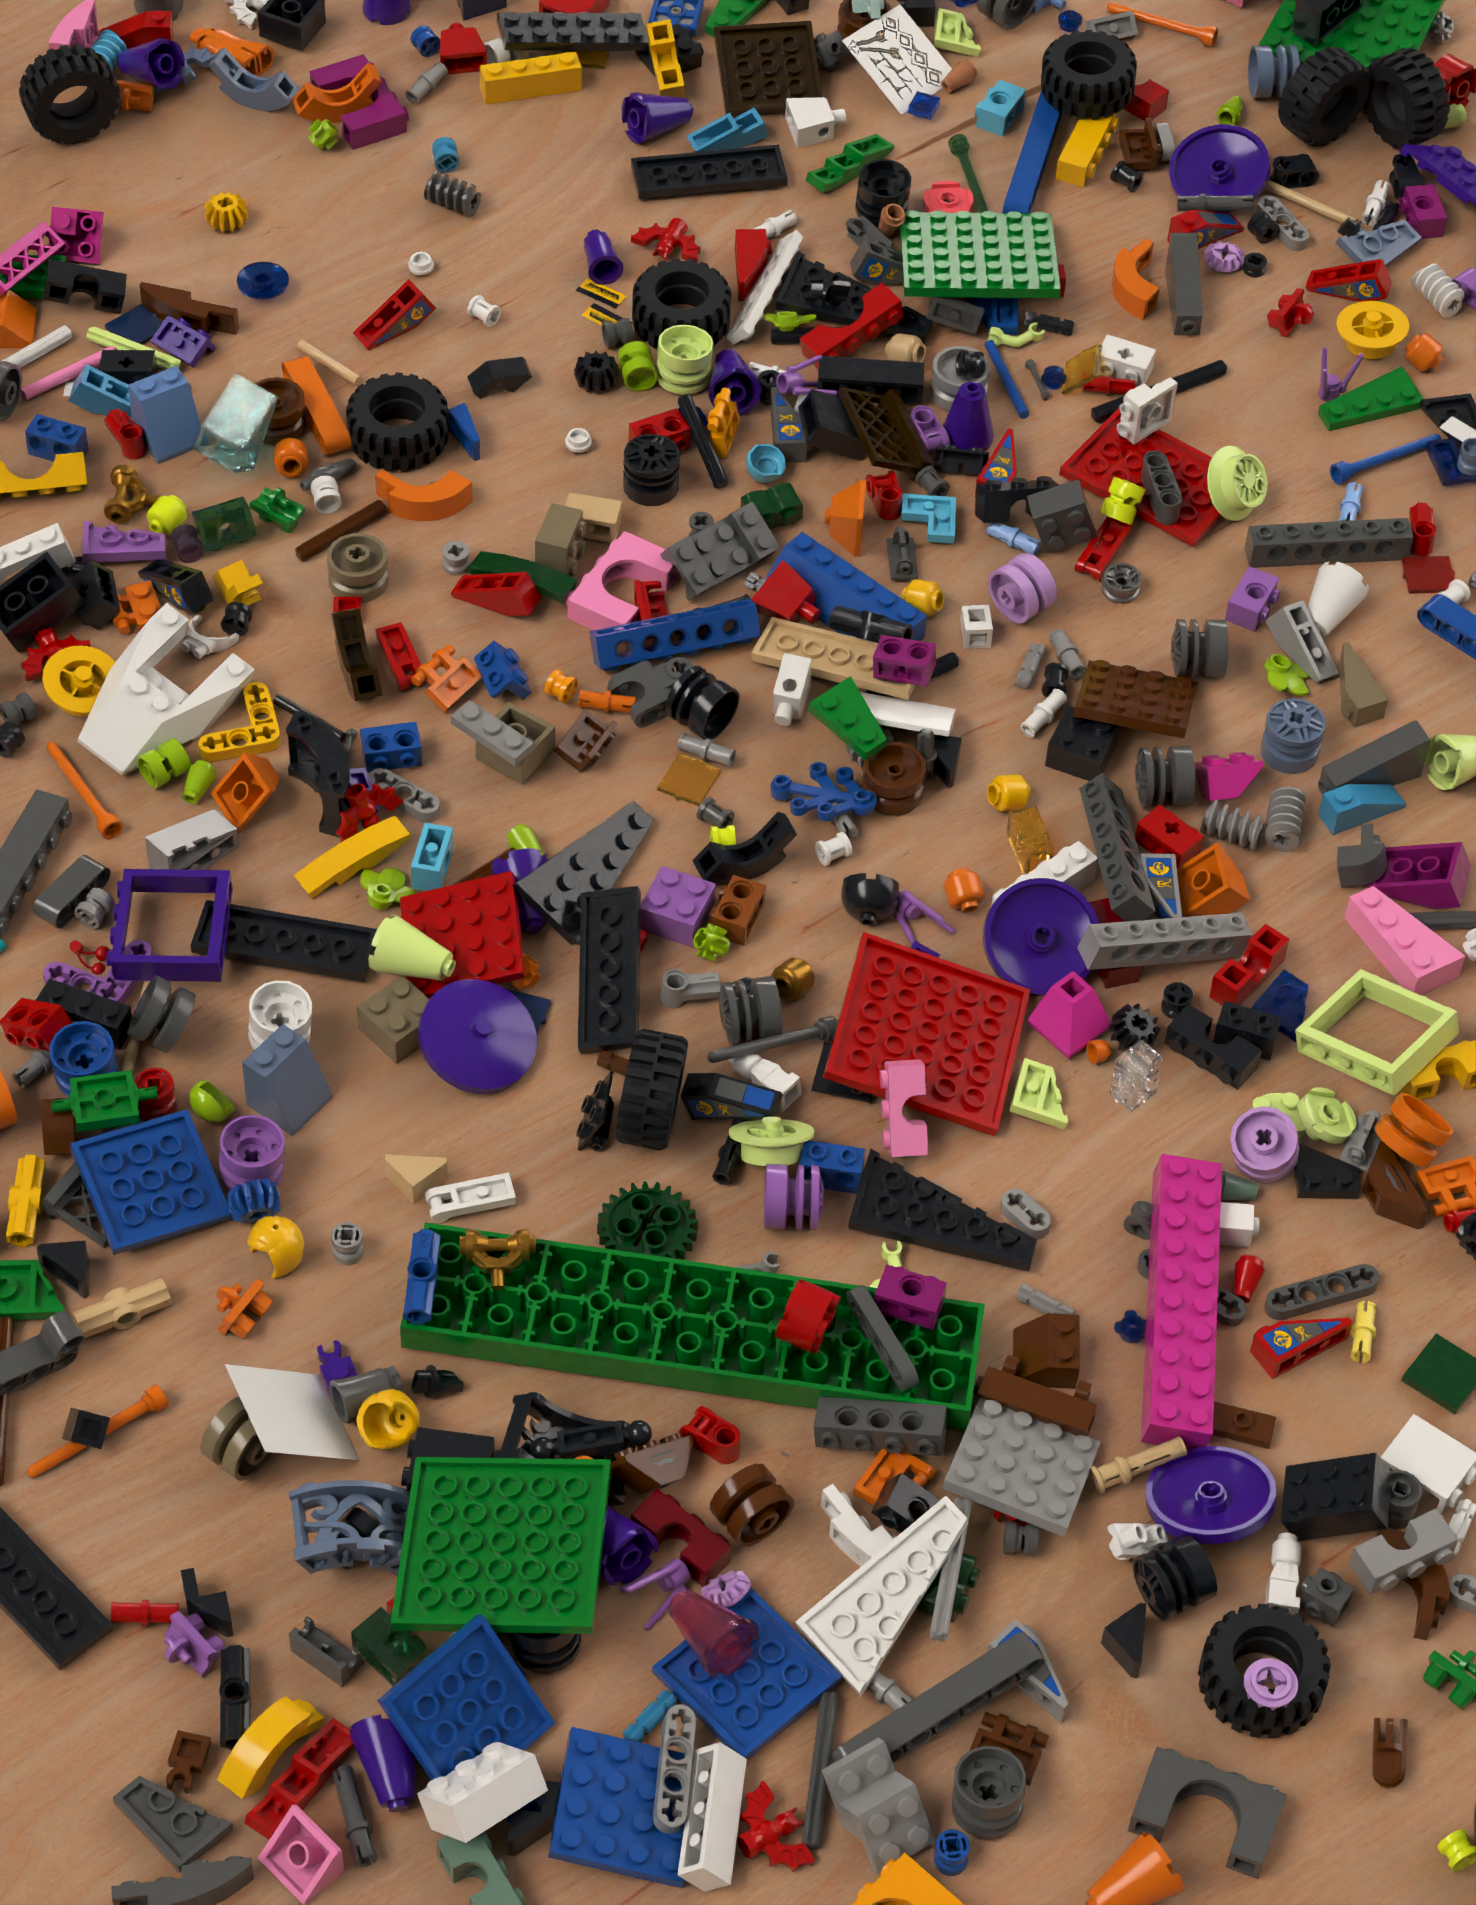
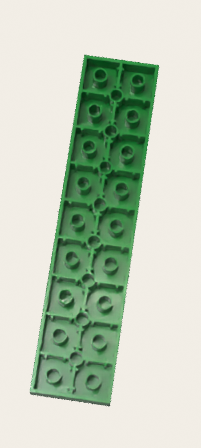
[400,1222,985,1431]

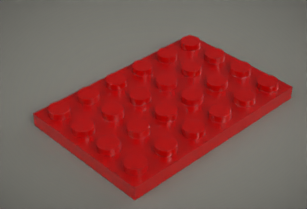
[1059,408,1222,547]

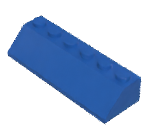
[765,532,927,641]

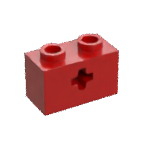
[1135,805,1204,868]

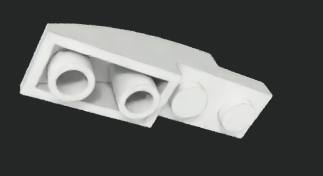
[821,1484,896,1567]

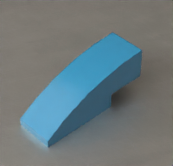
[686,107,769,152]

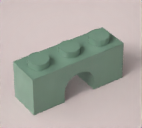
[436,1831,526,1905]

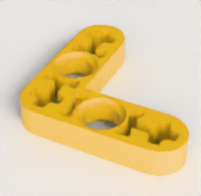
[198,682,281,762]

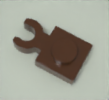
[166,1730,212,1794]

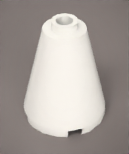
[1307,561,1369,638]

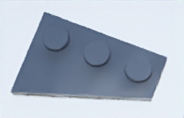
[1336,220,1422,267]

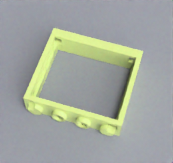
[1295,969,1459,1096]

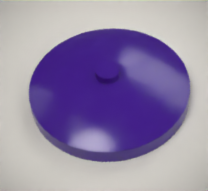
[1169,124,1270,212]
[983,878,1099,996]
[418,979,537,1094]
[1146,1446,1277,1544]

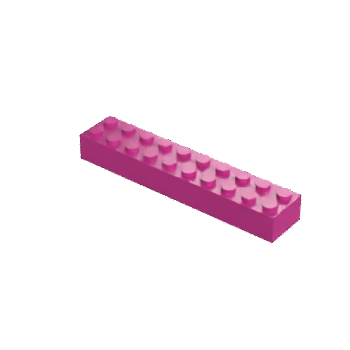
[1141,1153,1222,1449]

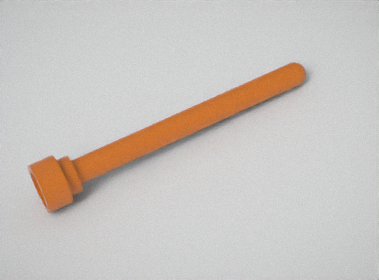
[1107,3,1219,47]
[47,742,123,839]
[27,1384,169,1478]

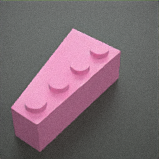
[1344,886,1465,995]

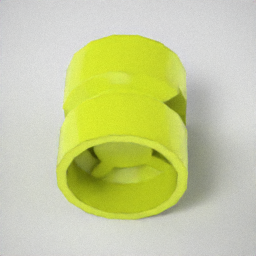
[1100,477,1146,525]

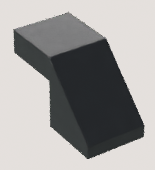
[467,357,533,399]
[181,1568,234,1637]
[508,1781,560,1856]

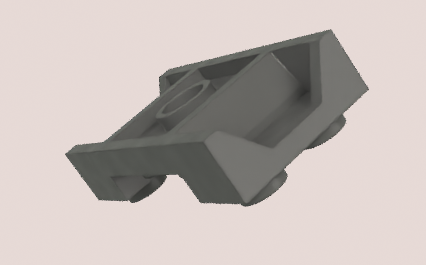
[660,501,781,601]

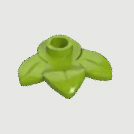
[764,311,816,331]
[1264,654,1310,696]
[360,868,416,910]

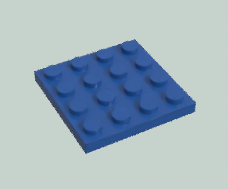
[70,1109,232,1255]
[652,1587,842,1760]
[377,1614,555,1780]
[548,1727,694,1888]

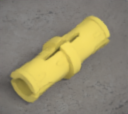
[1350,1301,1377,1363]

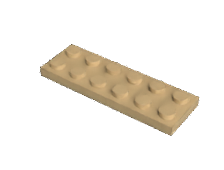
[751,617,916,700]

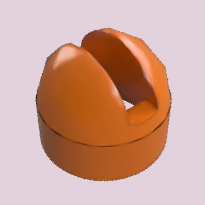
[1086,1039,1112,1064]

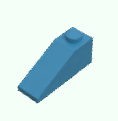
[68,364,132,418]
[1318,784,1406,835]

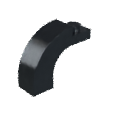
[692,812,797,885]

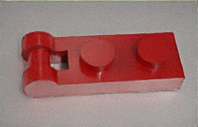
[1075,516,1132,581]
[375,622,427,692]

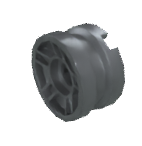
[1101,562,1142,604]

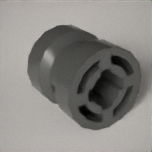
[602,318,634,348]
[0,692,38,727]
[1003,1521,1039,1557]

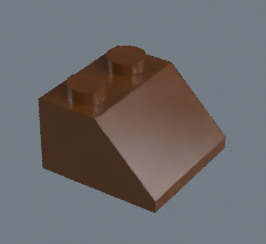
[1013,1313,1080,1389]

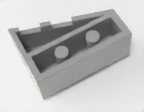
[145,809,239,893]

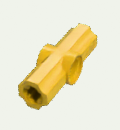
[6,1154,46,1247]

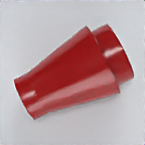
[1233,1255,1265,1304]

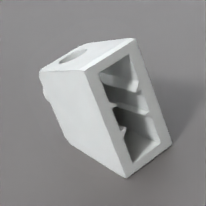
[785,97,846,148]
[773,653,811,726]

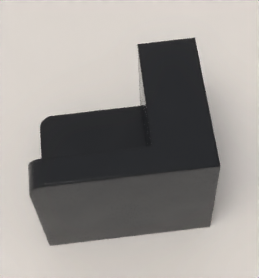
[62,1408,110,1449]

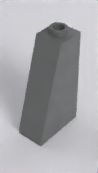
[1165,233,1203,335]
[1318,720,1430,795]

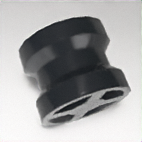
[1247,211,1280,244]
[955,350,985,378]
[221,602,253,637]
[0,721,25,758]
[1161,982,1193,1020]

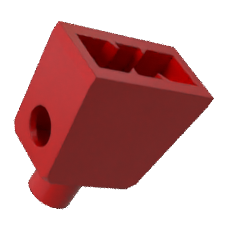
[440,23,487,75]
[751,560,821,624]

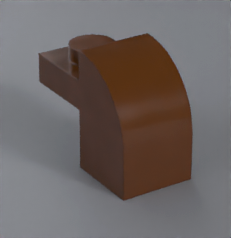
[42,1098,77,1155]

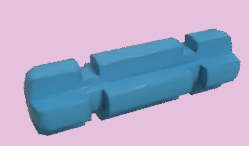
[623,1690,677,1743]

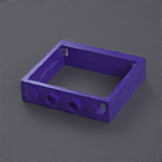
[107,869,233,982]

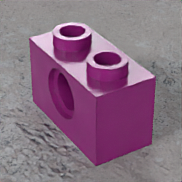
[1399,184,1447,239]
[874,1264,947,1330]

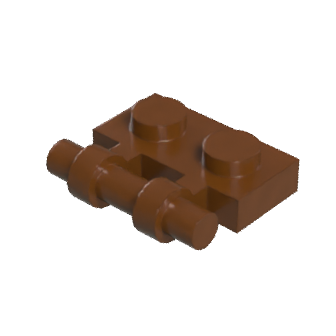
[969,1712,1049,1786]

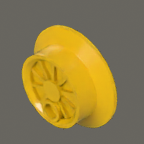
[1336,301,1409,359]
[42,646,115,717]

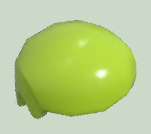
[189,1080,236,1123]

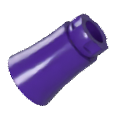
[584,229,624,285]

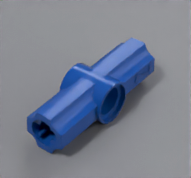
[403,1229,441,1325]

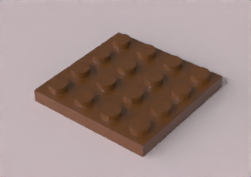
[1073,660,1198,739]

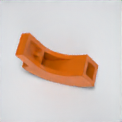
[292,63,381,123]
[1112,238,1160,320]
[375,469,473,521]

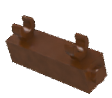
[973,1354,1097,1437]

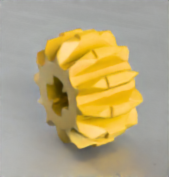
[204,191,248,233]

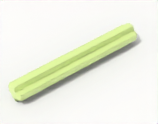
[86,326,181,370]

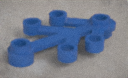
[770,762,877,821]

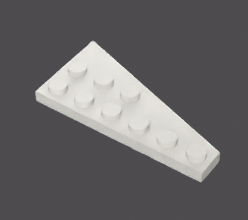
[795,1496,969,1697]

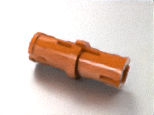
[578,689,636,713]

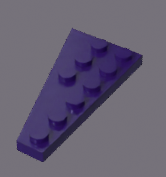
[1400,144,1476,205]

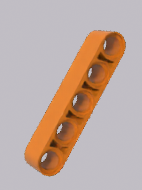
[282,356,352,456]

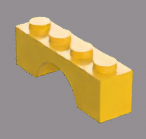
[0,452,88,499]

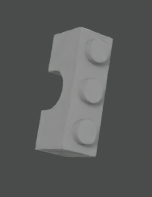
[1349,1508,1458,1595]

